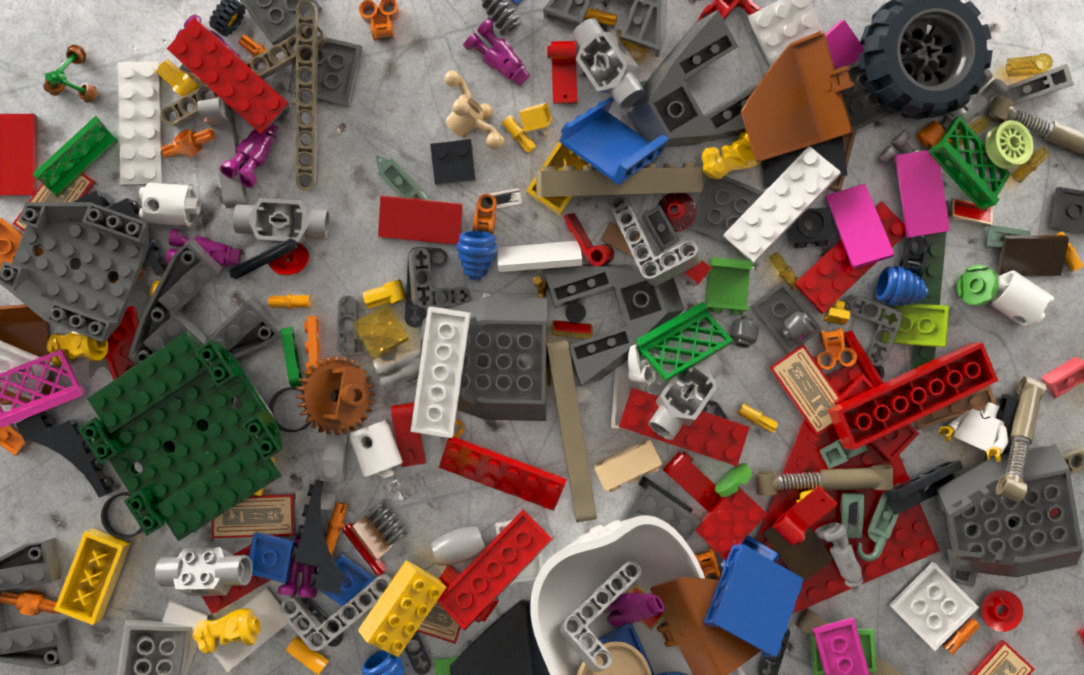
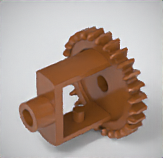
[296,356,375,435]

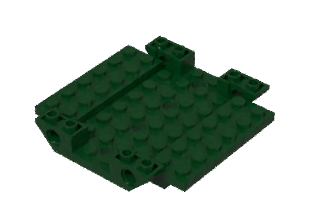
[78,331,283,542]

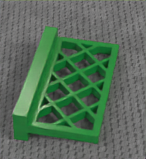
[33,116,118,198]
[928,116,1011,210]
[636,302,733,382]

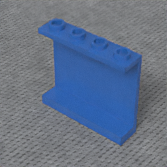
[559,97,669,185]
[703,544,803,658]

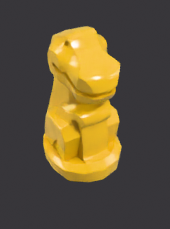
[701,130,760,180]
[47,331,108,366]
[193,608,261,654]

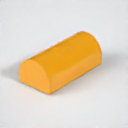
[286,636,329,675]

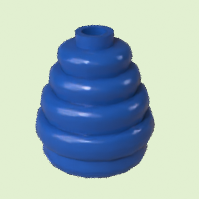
[456,231,497,280]
[876,266,928,306]
[361,650,405,675]

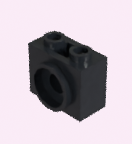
[787,207,834,249]

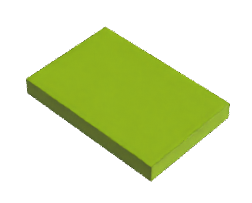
[882,304,949,348]

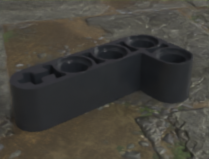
[405,247,449,328]

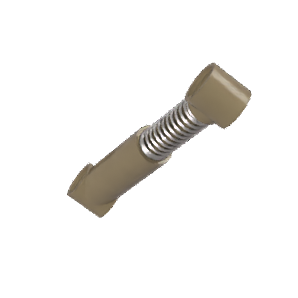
[986,96,1084,156]
[996,376,1046,503]
[756,465,893,496]

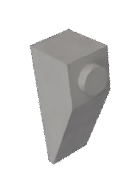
[1005,64,1075,105]
[320,428,350,483]

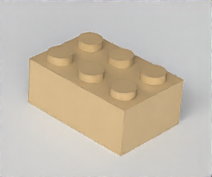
[593,439,662,493]

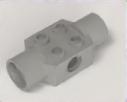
[572,18,645,108]
[233,198,330,244]
[648,350,723,440]
[155,547,253,596]

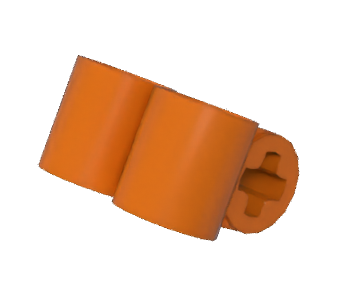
[359,0,400,41]
[814,328,857,370]

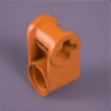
[916,120,953,150]
[472,194,497,234]
[694,547,721,580]

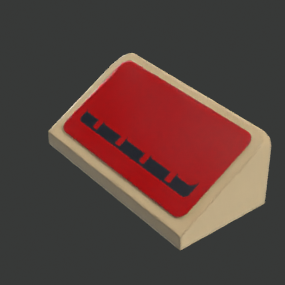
[948,198,993,227]

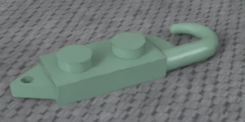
[376,155,431,200]
[857,483,899,561]

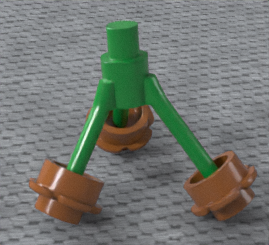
[43,44,97,103]

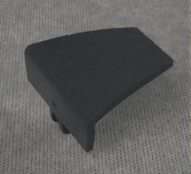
[450,600,550,675]

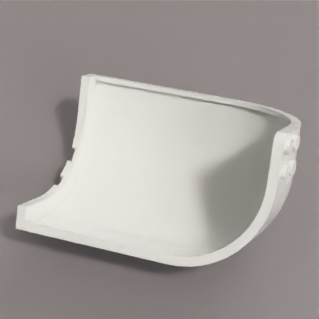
[531,516,745,675]

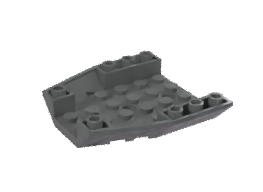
[0,202,150,342]
[420,297,548,421]
[936,444,1083,577]

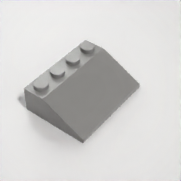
[117,619,192,675]

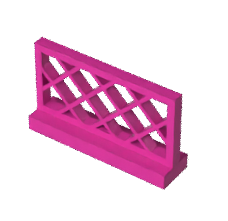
[0,349,86,428]

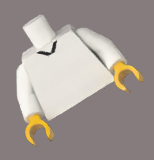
[938,402,1008,462]

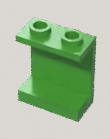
[705,257,753,315]

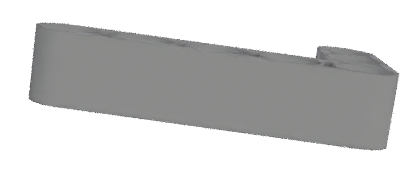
[197,98,248,208]
[609,194,702,286]
[559,561,641,673]
[280,574,392,651]

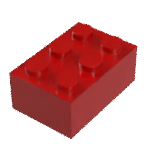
[694,486,768,560]

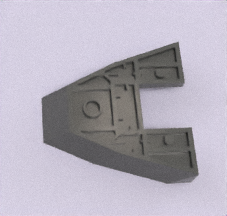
[543,0,667,58]

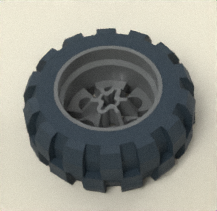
[858,0,993,120]

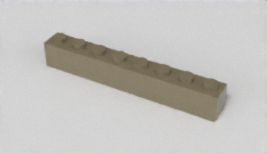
[536,163,703,197]

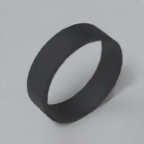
[269,387,313,433]
[101,492,143,539]

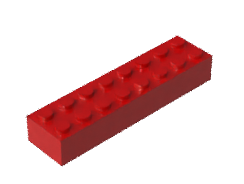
[828,342,998,450]

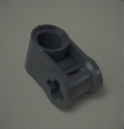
[899,236,928,277]

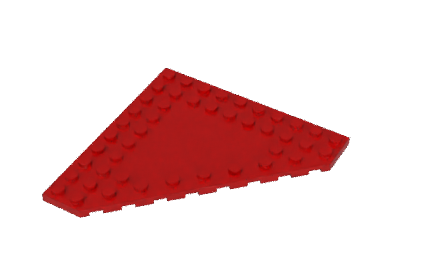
[755,361,940,614]

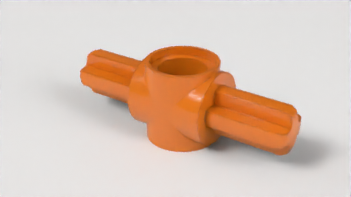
[161,129,216,158]
[0,590,60,615]

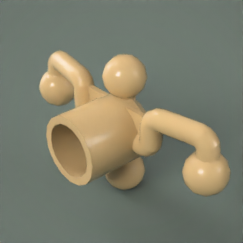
[445,70,505,149]

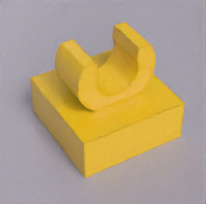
[823,300,850,325]

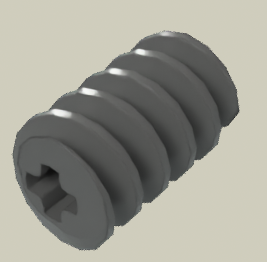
[481,0,521,36]
[366,498,409,546]

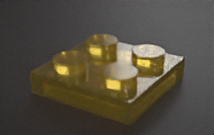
[352,304,409,360]

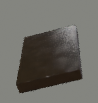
[997,235,1069,276]
[762,524,834,582]

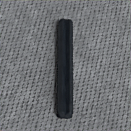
[229,238,298,279]

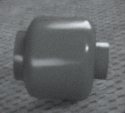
[783,311,815,342]
[730,316,759,348]

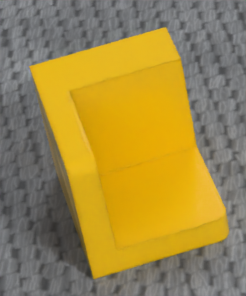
[519,103,553,132]

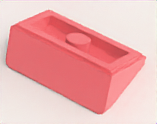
[1042,357,1084,399]

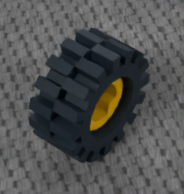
[209,0,246,37]

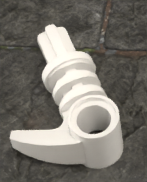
[628,340,670,384]

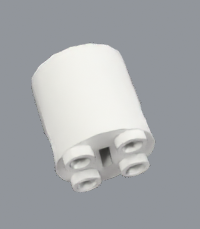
[139,183,201,227]
[988,270,1054,328]
[349,420,403,480]

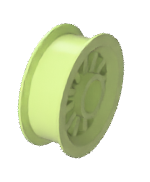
[985,120,1033,169]

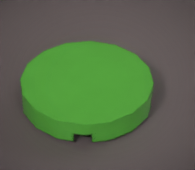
[957,265,999,307]
[715,463,752,497]

